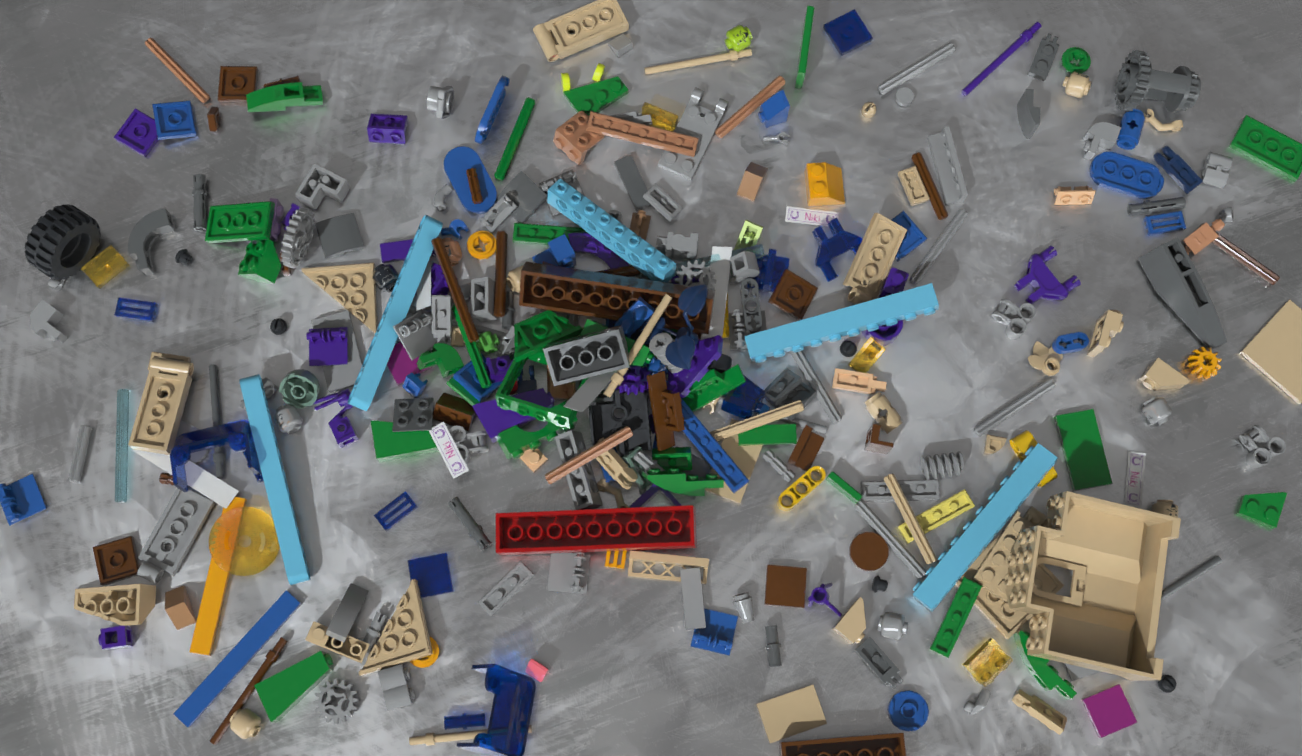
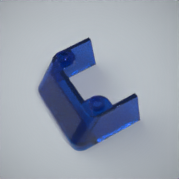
[170,420,262,493]
[456,664,536,756]

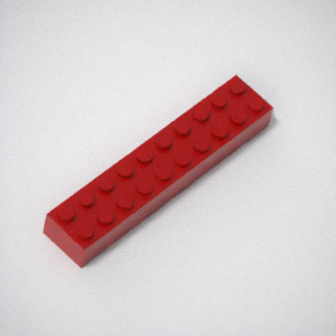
[496,505,697,555]

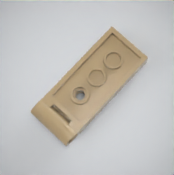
[533,0,629,62]
[128,357,194,455]

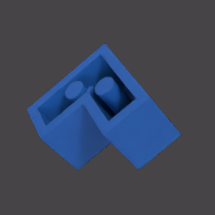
[532,234,577,269]

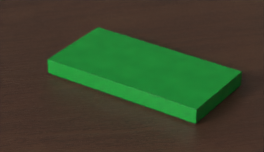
[795,5,814,89]
[1228,115,1302,181]
[205,201,275,243]
[1054,409,1113,491]

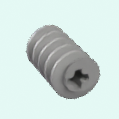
[649,333,683,373]
[920,451,964,480]

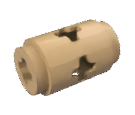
[864,392,903,434]

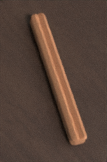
[145,38,210,103]
[715,76,786,139]
[545,426,633,484]

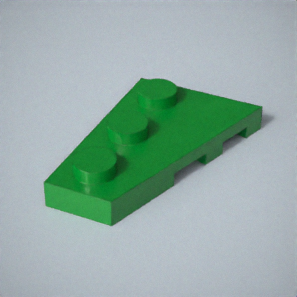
[563,76,629,116]

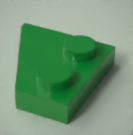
[1236,492,1287,529]

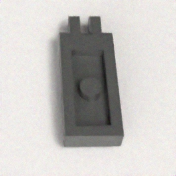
[1028,33,1059,81]
[854,637,903,689]

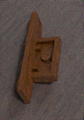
[647,371,685,451]

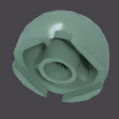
[279,369,320,409]

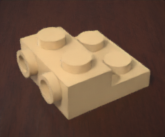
[1087,310,1124,357]

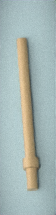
[644,48,752,75]
[603,294,672,398]
[409,725,532,746]

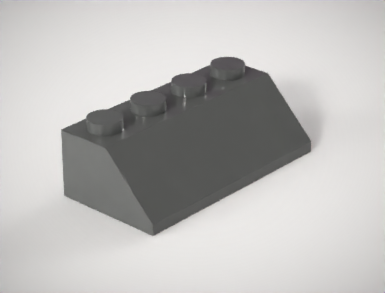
[543,325,630,386]

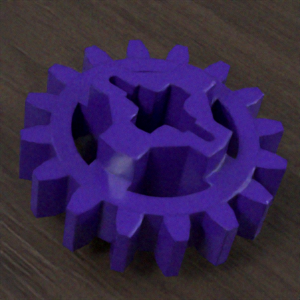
[610,365,651,395]

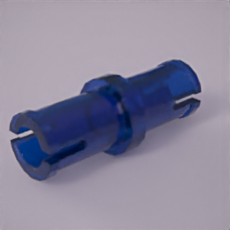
[444,713,486,730]

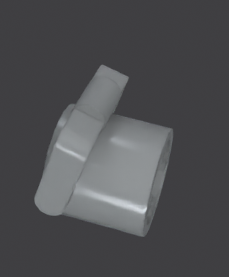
[427,86,454,119]

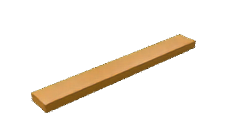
[189,497,247,656]

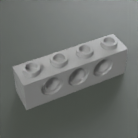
[555,430,603,510]

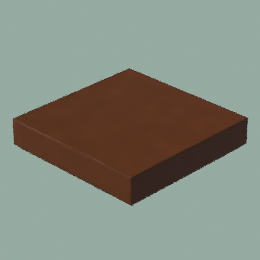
[218,66,258,103]
[768,269,818,321]
[93,536,140,586]
[764,565,807,608]

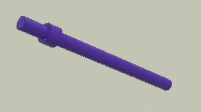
[961,22,1042,96]

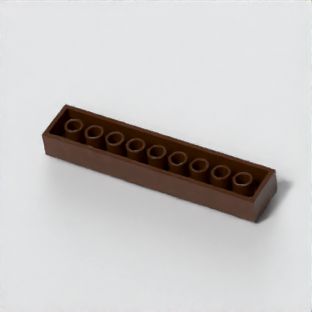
[519,262,715,334]

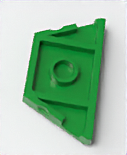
[514,310,583,362]

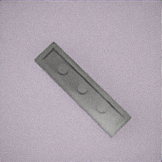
[860,479,940,502]

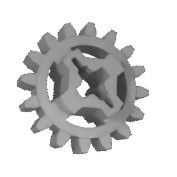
[675,260,716,290]
[313,679,359,724]

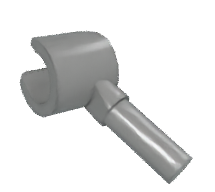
[763,131,790,145]
[48,279,65,291]

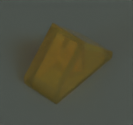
[848,337,885,373]

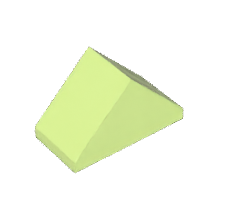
[733,219,763,254]

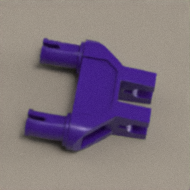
[1014,245,1081,304]

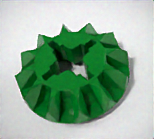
[1061,47,1091,74]

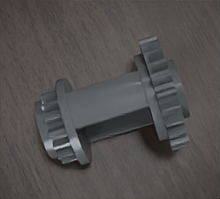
[1115,50,1201,113]

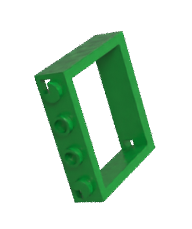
[495,351,588,428]

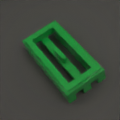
[825,472,863,505]

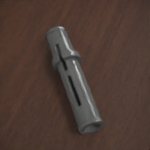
[192,174,207,231]
[1127,197,1186,216]
[448,497,492,551]

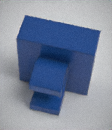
[402,372,428,398]

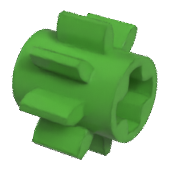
[477,331,500,355]

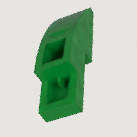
[246,82,323,112]
[642,467,724,496]
[1014,630,1077,700]

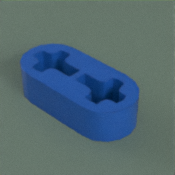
[1052,332,1089,354]

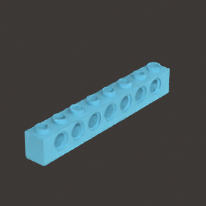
[547,178,676,283]

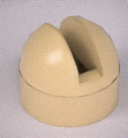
[861,102,877,118]

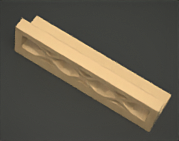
[628,551,709,584]

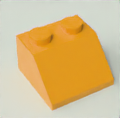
[804,162,845,206]

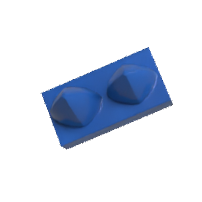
[615,297,655,337]

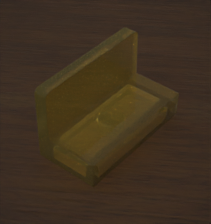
[642,102,679,132]
[81,245,130,289]

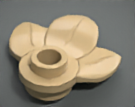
[1028,341,1063,376]

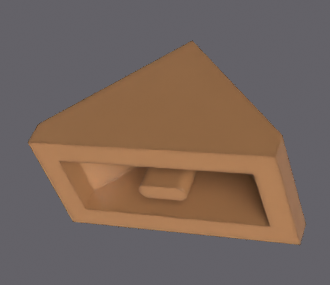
[737,162,768,202]
[165,585,197,630]

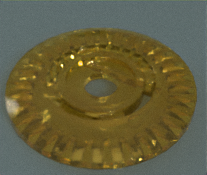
[209,507,280,576]

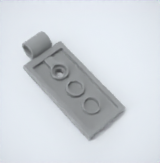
[137,485,215,584]

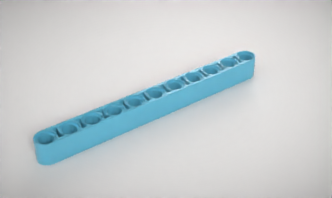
[348,215,443,411]
[239,374,311,585]

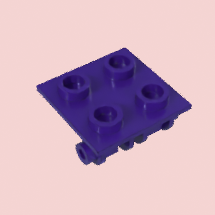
[306,327,348,366]

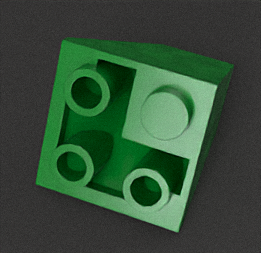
[238,239,281,284]

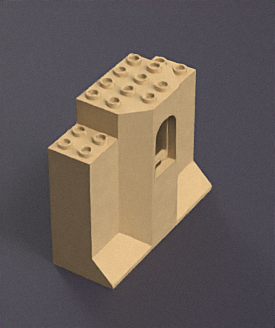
[1004,491,1181,681]

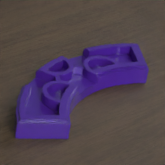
[568,233,630,269]

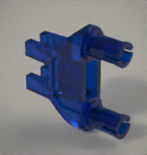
[812,218,863,282]

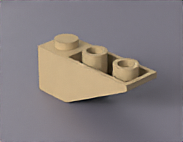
[305,621,370,663]

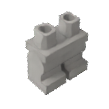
[656,232,698,263]

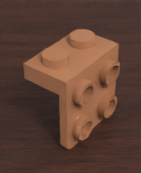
[553,111,606,165]

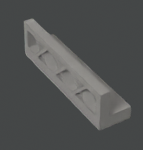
[927,126,968,206]

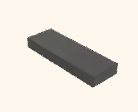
[614,155,651,212]

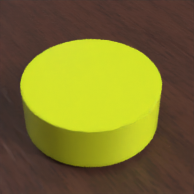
[592,63,605,82]
[561,73,571,92]

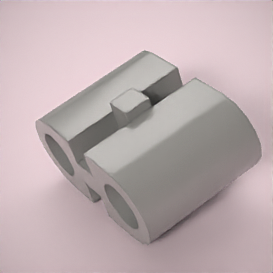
[1201,152,1233,188]

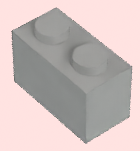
[471,277,498,322]

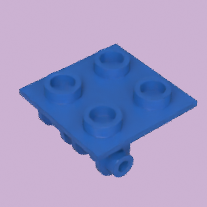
[0,474,47,526]
[691,608,738,656]

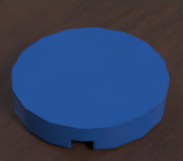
[887,690,929,732]

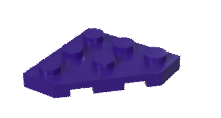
[667,335,723,398]

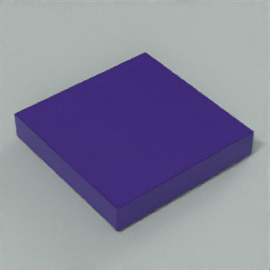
[114,108,158,157]

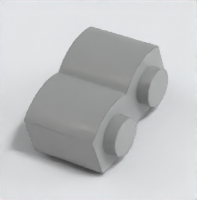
[378,664,416,711]

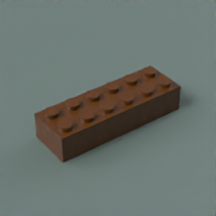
[779,733,906,756]

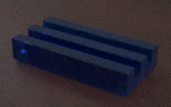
[114,297,158,322]
[374,491,418,532]

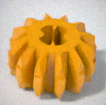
[1187,346,1222,379]

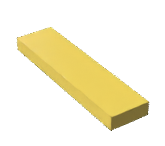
[898,489,975,544]

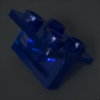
[747,249,790,293]

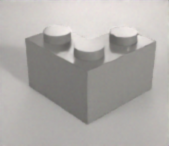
[295,163,351,210]

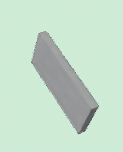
[311,310,362,393]

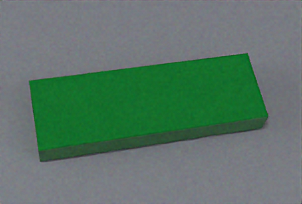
[738,424,797,446]

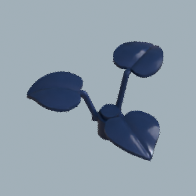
[637,284,708,370]

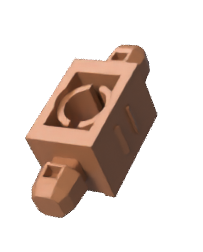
[1183,219,1225,255]

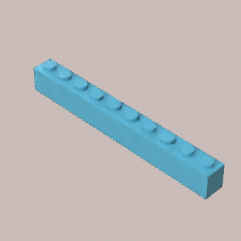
[744,283,939,363]
[913,443,1058,612]

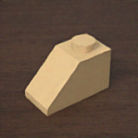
[1139,358,1190,391]
[833,597,866,645]

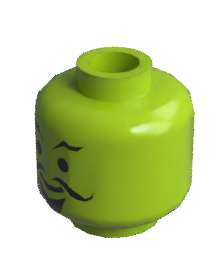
[724,25,753,52]

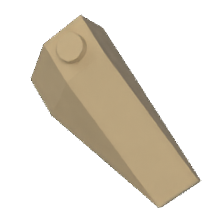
[74,584,156,626]

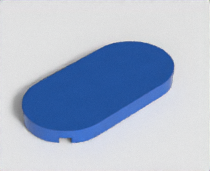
[475,76,510,144]
[444,146,497,214]
[1089,151,1164,199]

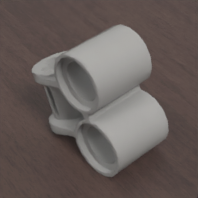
[992,299,1036,340]
[1239,425,1286,468]
[449,426,489,464]

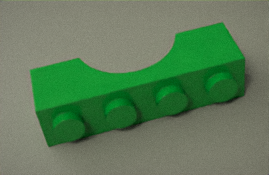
[497,400,578,459]

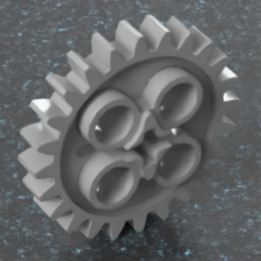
[281,207,315,269]

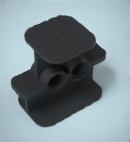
[589,389,652,459]

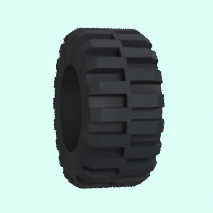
[25,204,101,280]

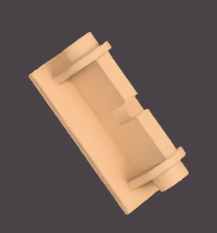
[1054,186,1096,205]

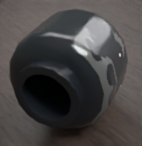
[373,264,399,293]

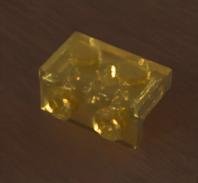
[962,638,1013,687]

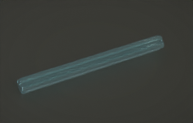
[115,389,129,503]

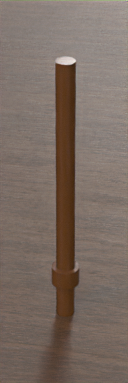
[210,637,288,745]

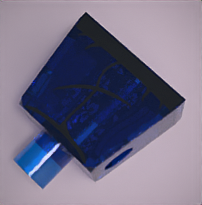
[721,375,771,419]

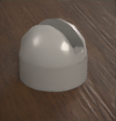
[1219,207,1233,222]

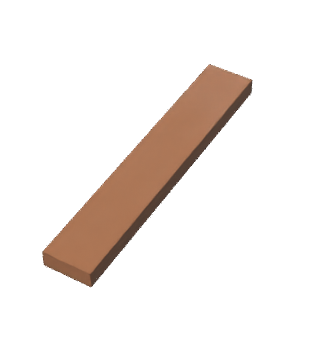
[586,112,699,157]

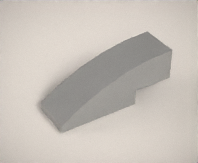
[326,583,369,642]

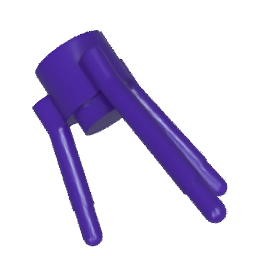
[313,388,353,424]
[808,583,842,617]

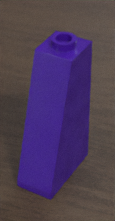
[472,388,555,443]

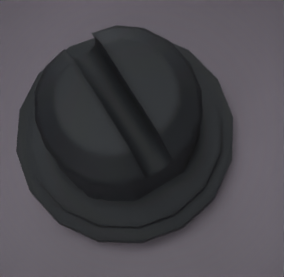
[175,249,193,265]
[270,318,287,335]
[840,341,857,357]
[872,575,888,593]
[1158,675,1177,693]

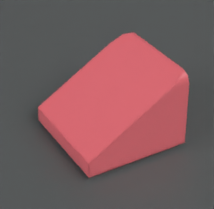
[525,658,549,682]

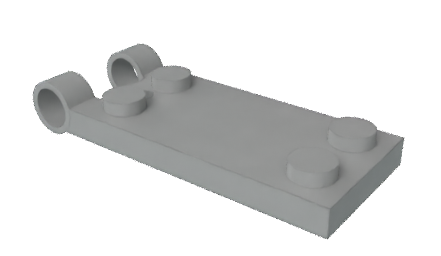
[658,87,729,181]

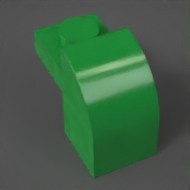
[417,343,464,378]

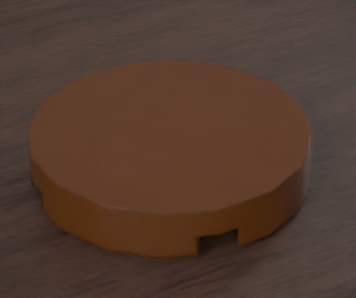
[849,532,889,572]

